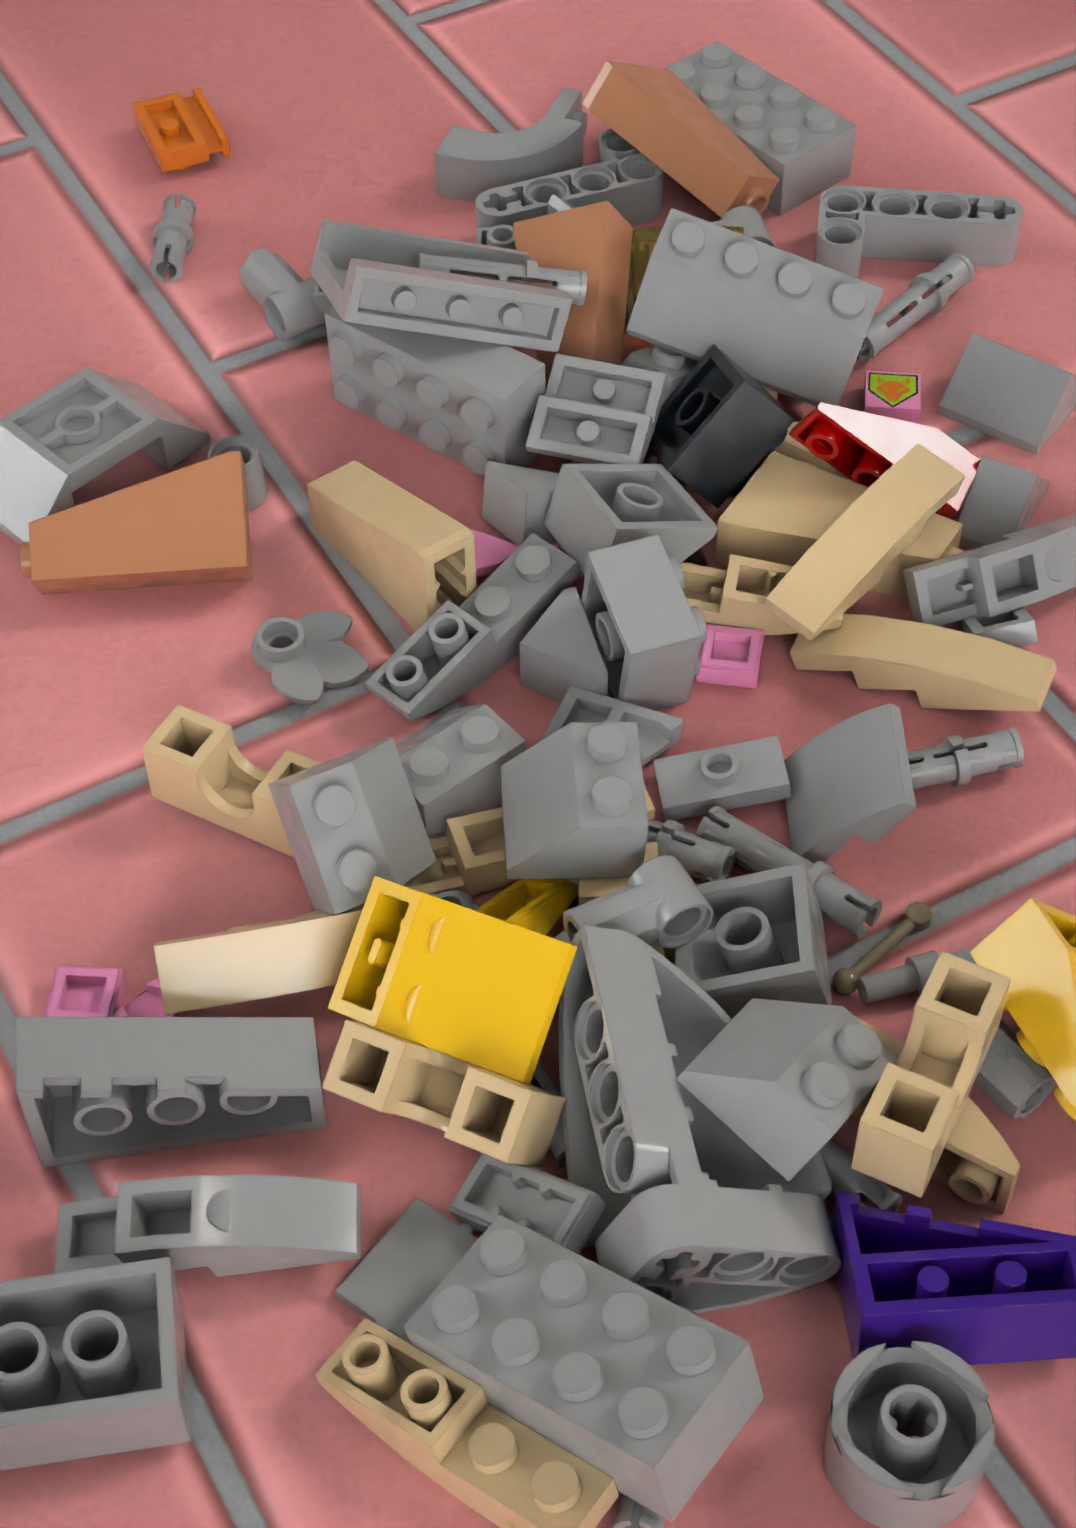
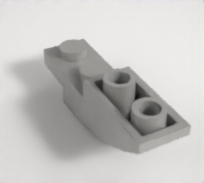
[903,514,1076,626]
[364,533,580,721]
[54,1174,361,1277]

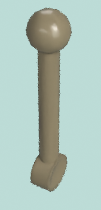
[832,902,932,995]

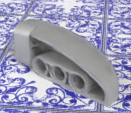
[559,925,841,1313]

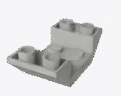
[0,367,210,545]

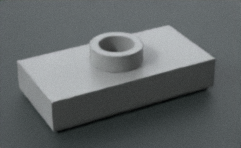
[653,735,791,822]
[447,1153,607,1254]

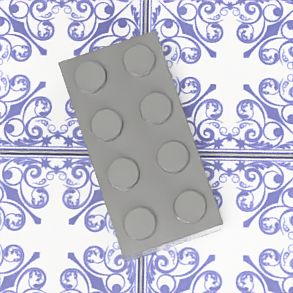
[664,41,856,216]
[325,307,545,476]
[404,1214,764,1522]
[0,1257,191,1471]

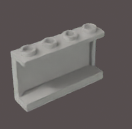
[310,219,573,353]

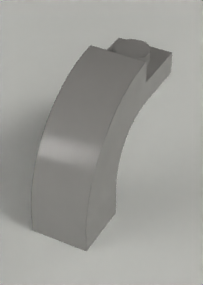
[435,87,588,202]

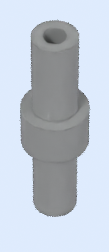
[857,947,977,1004]

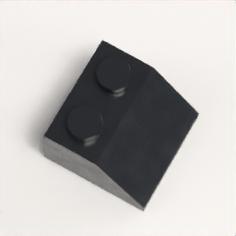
[650,344,795,509]

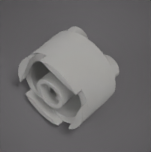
[823,1341,995,1528]

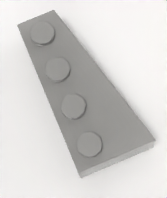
[14,1017,327,1168]

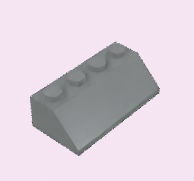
[626,208,884,406]

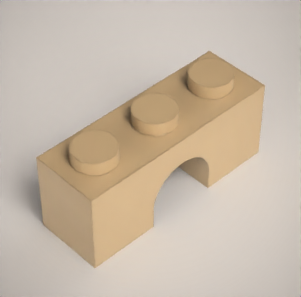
[141,704,321,857]
[851,951,1011,1198]
[322,1020,566,1167]

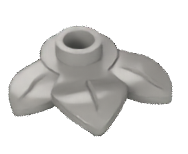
[251,611,369,705]

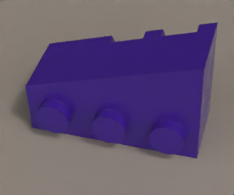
[832,1191,1076,1365]

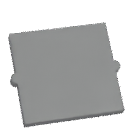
[335,1198,478,1344]

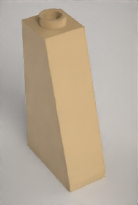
[715,451,965,598]
[307,460,477,631]

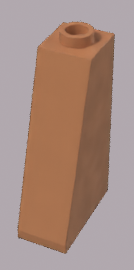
[582,60,780,218]
[513,201,633,389]
[20,451,253,594]

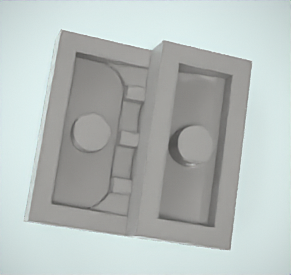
[525,353,667,464]
[784,703,916,863]

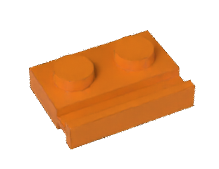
[132,87,231,173]

